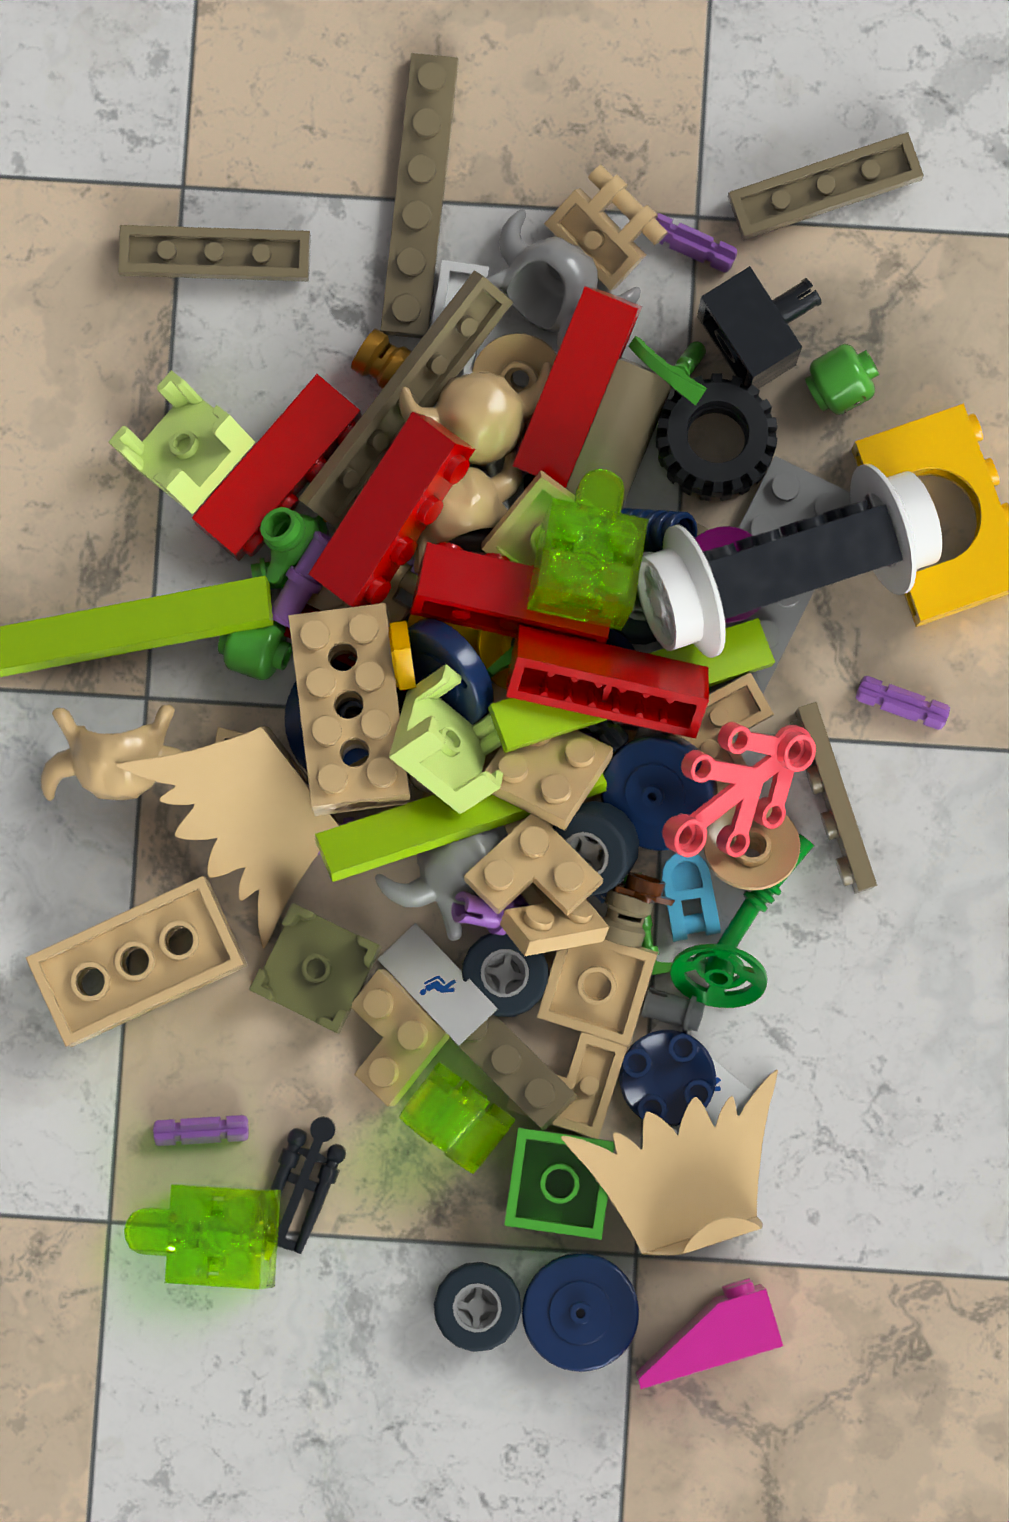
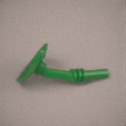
[670,834,814,1008]

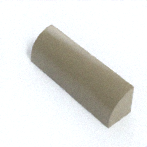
[566,358,672,557]

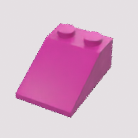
[636,1278,783,1389]

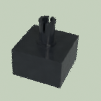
[697,266,822,389]

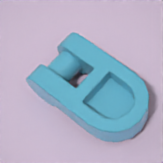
[662,854,721,942]

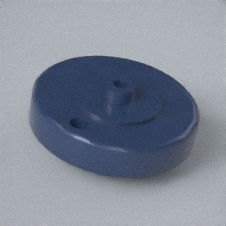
[408,618,494,725]
[601,733,718,851]
[522,1253,639,1372]

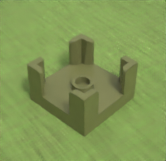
[249,902,382,1034]

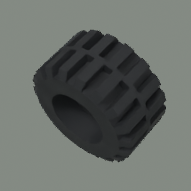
[656,373,778,501]

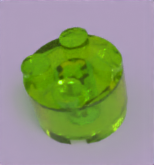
[399,1061,516,1174]

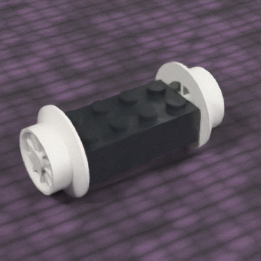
[635,464,942,658]

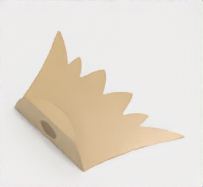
[116,726,339,948]
[561,1070,778,1256]

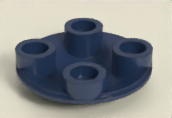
[619,1030,716,1127]

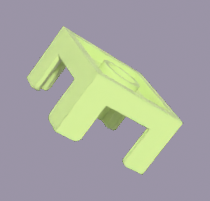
[108,370,255,514]
[389,664,504,814]

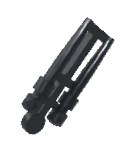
[254,1116,346,1254]

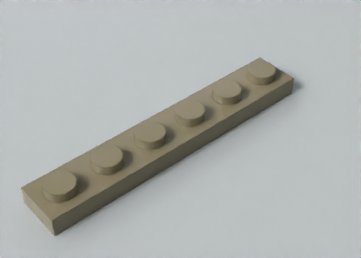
[380,53,459,338]
[298,270,514,529]

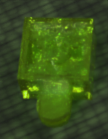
[527,469,648,630]
[124,1184,281,1290]

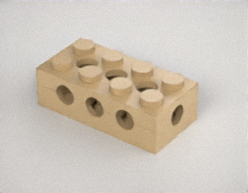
[288,603,411,816]
[26,876,248,1047]

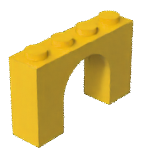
[851,403,1009,627]

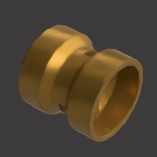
[351,328,412,389]

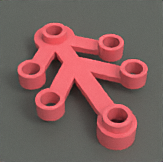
[662,722,816,857]

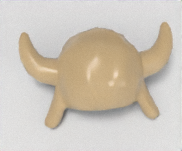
[399,362,552,464]
[414,448,523,573]
[41,705,183,801]

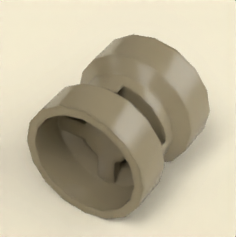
[602,888,654,948]

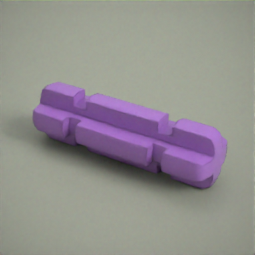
[656,213,737,272]
[856,676,950,730]
[153,1115,249,1146]

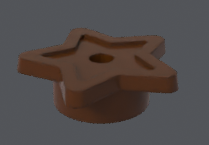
[614,872,675,906]

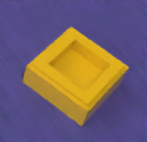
[388,621,416,690]

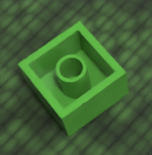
[504,1127,615,1240]

